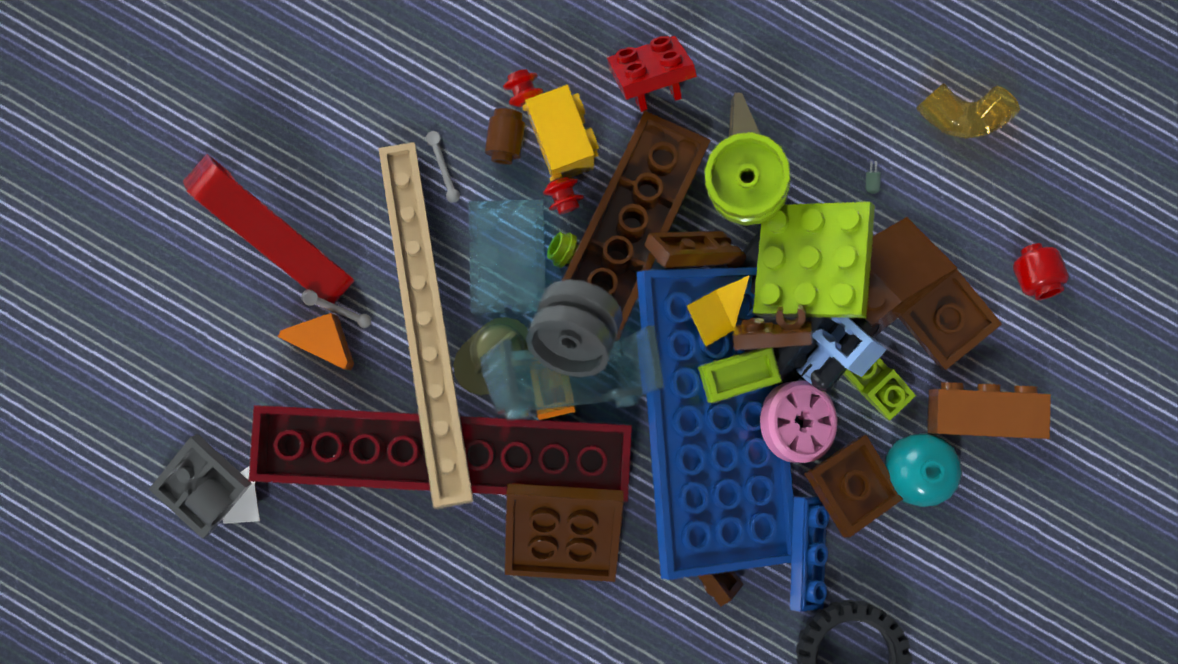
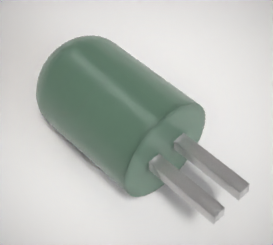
[866,161,881,194]

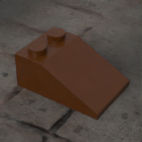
[864,217,958,337]

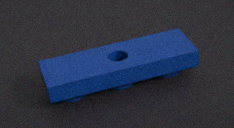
[790,496,829,612]

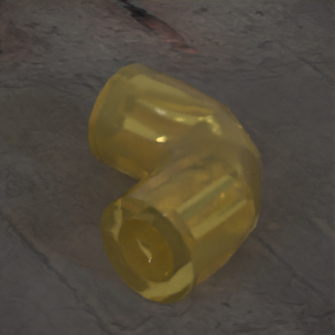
[916,83,1020,139]

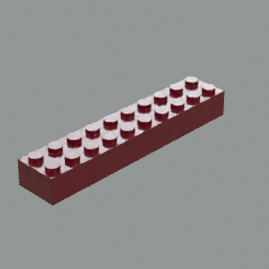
[248,405,632,501]

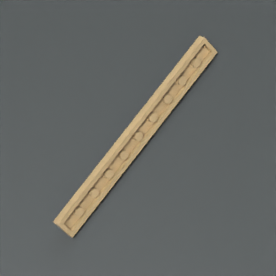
[378,142,473,509]

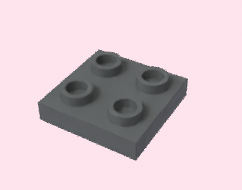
[149,434,252,539]

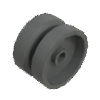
[526,280,623,377]

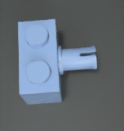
[796,317,887,384]

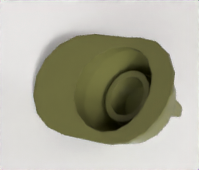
[453,317,532,395]

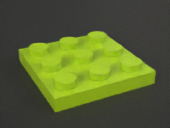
[753,202,875,318]

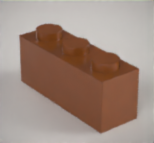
[928,382,1051,439]

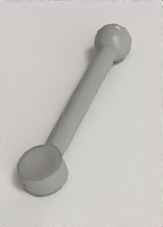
[426,131,460,203]
[301,289,371,328]

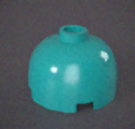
[884,433,962,507]

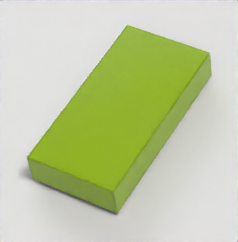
[698,348,782,403]

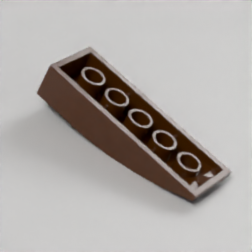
[562,111,711,342]

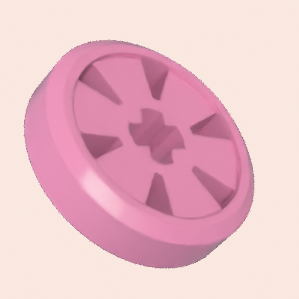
[760,380,837,463]

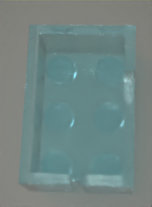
[469,200,547,316]

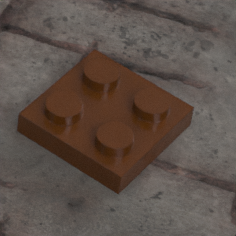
[898,270,1002,371]
[805,435,903,538]

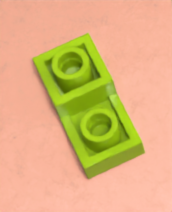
[843,358,916,421]

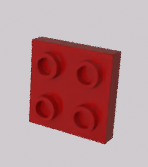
[607,35,697,112]

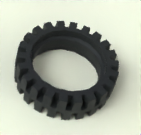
[796,600,912,664]

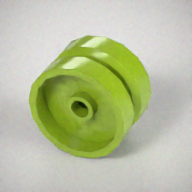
[705,132,790,225]

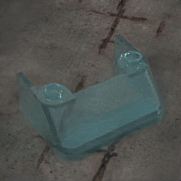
[480,326,664,420]

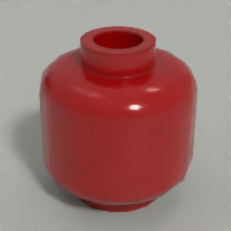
[1013,243,1069,300]

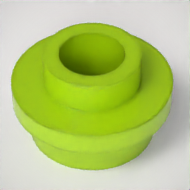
[547,232,579,268]

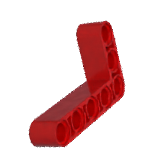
[183,154,355,304]

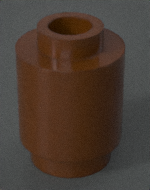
[485,108,525,165]

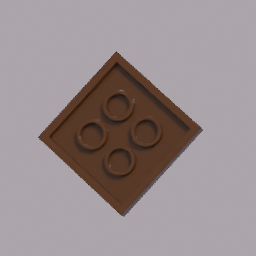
[505,483,623,582]

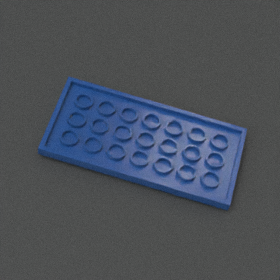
[637,267,794,580]

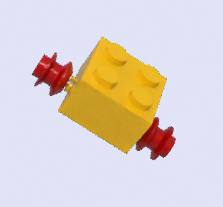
[503,69,599,215]

